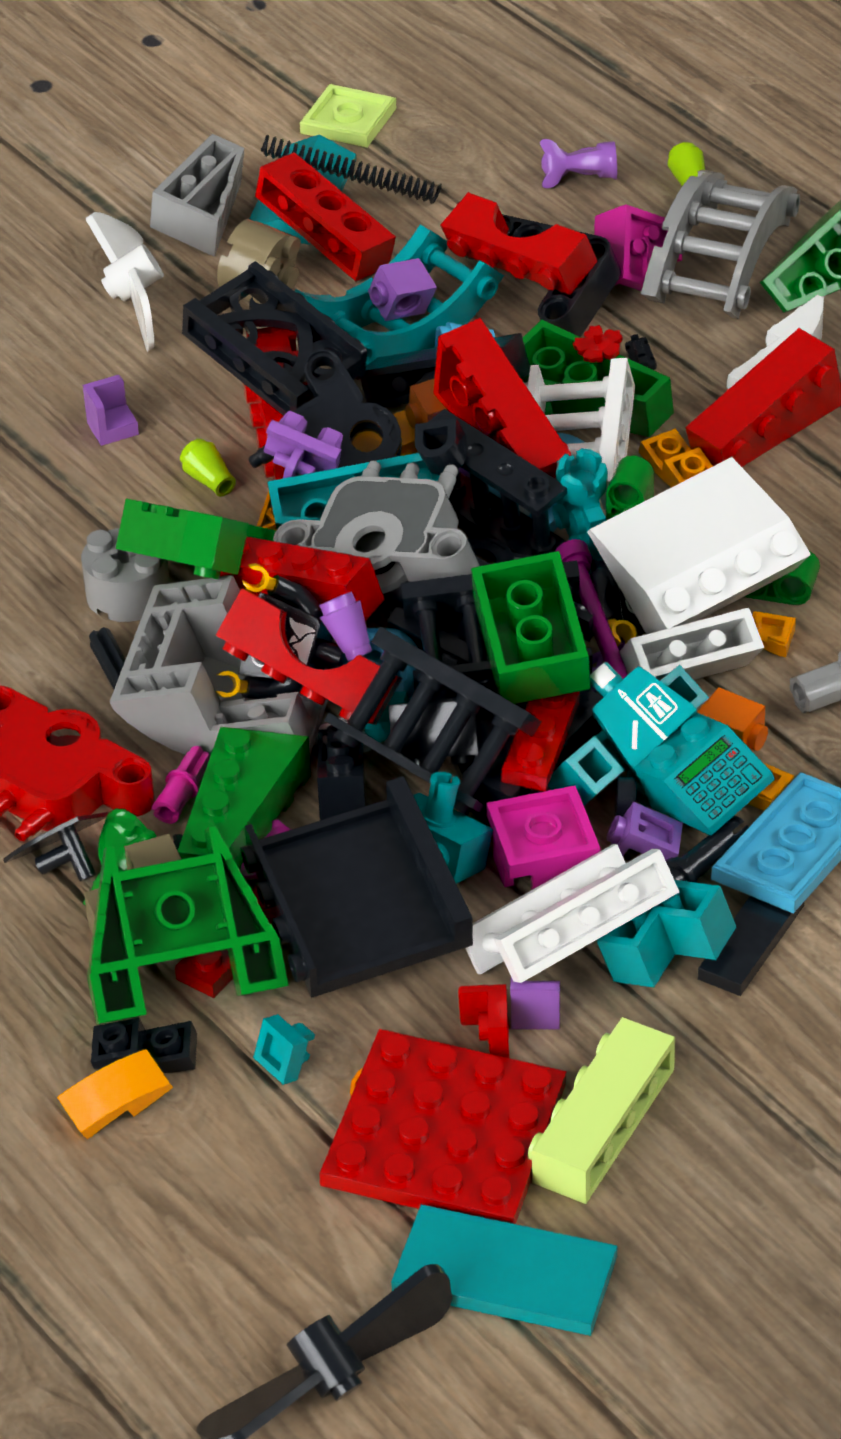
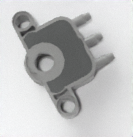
[273,461,479,594]

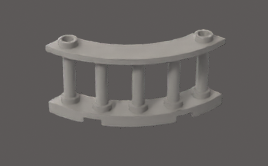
[641,170,800,319]

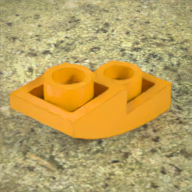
[639,428,713,487]
[57,1049,173,1140]

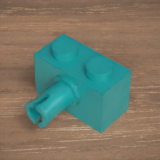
[413,772,493,884]

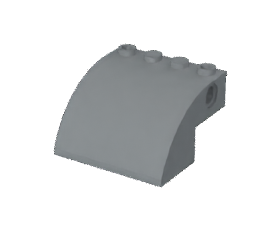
[110,575,336,755]

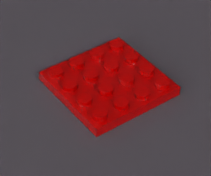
[320,1029,567,1224]

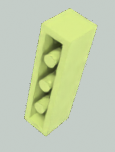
[528,1017,675,1204]

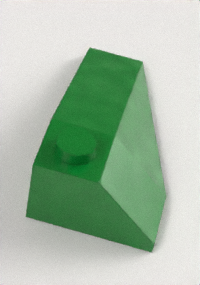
[760,200,841,313]

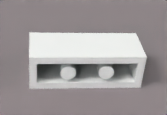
[619,607,764,680]

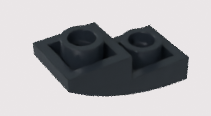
[91,1017,197,1073]

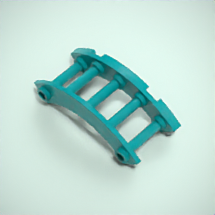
[295,224,505,366]

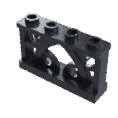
[182,261,368,416]

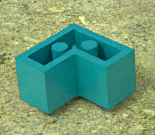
[597,880,736,988]

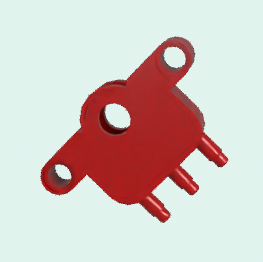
[0,686,155,841]

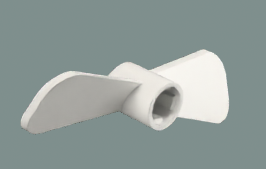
[86,212,164,352]

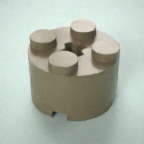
[217,219,301,304]

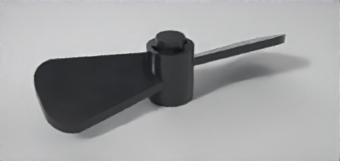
[196,1264,452,1439]

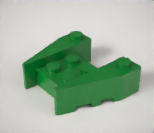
[115,499,276,580]
[87,826,289,1024]

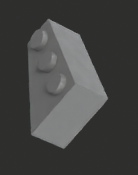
[150,134,245,257]

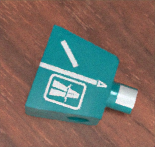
[590,662,697,775]

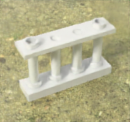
[519,358,635,515]
[465,844,680,983]

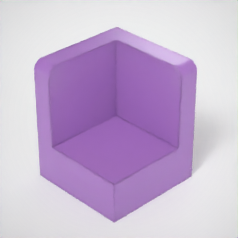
[83,375,139,446]
[510,977,560,1029]

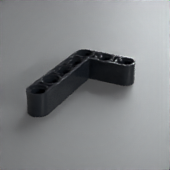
[465,214,621,337]

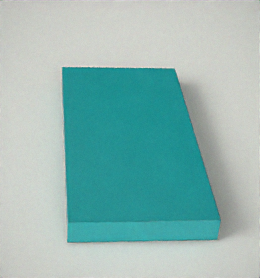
[391,1205,617,1336]

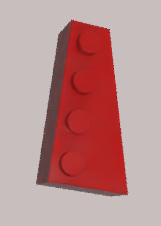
[433,318,572,479]

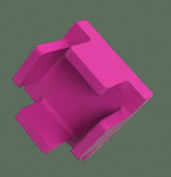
[486,785,601,890]

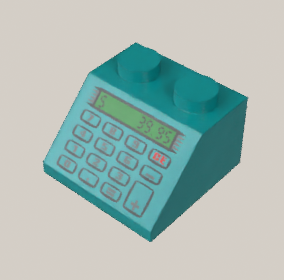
[634,713,775,835]

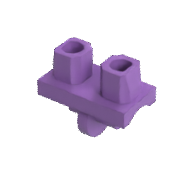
[264,411,343,478]

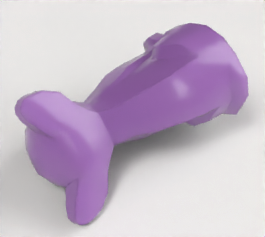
[540,139,617,188]

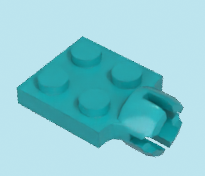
[552,448,608,575]

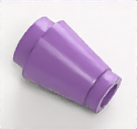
[319,591,372,661]

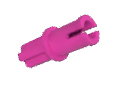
[152,746,211,824]

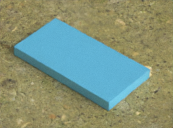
[711,772,841,914]

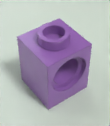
[368,258,437,321]

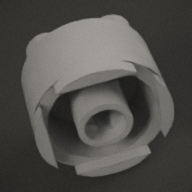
[81,528,170,622]

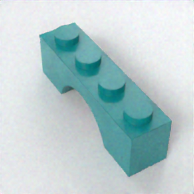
[548,664,709,806]

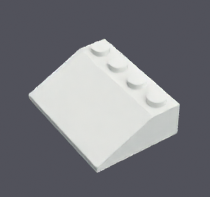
[587,457,811,634]

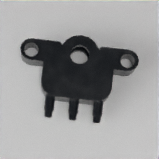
[248,349,402,476]

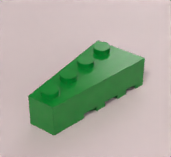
[522,320,674,437]
[178,727,311,870]

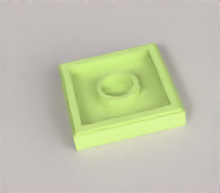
[300,84,396,148]

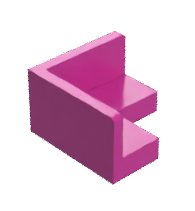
[594,204,682,291]

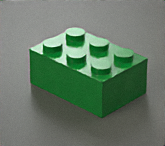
[471,551,590,704]

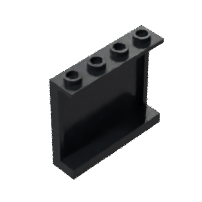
[240,776,473,998]

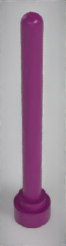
[555,539,628,679]

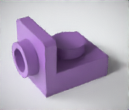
[607,802,683,860]

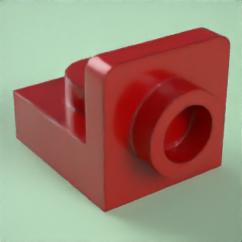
[458,984,509,1058]

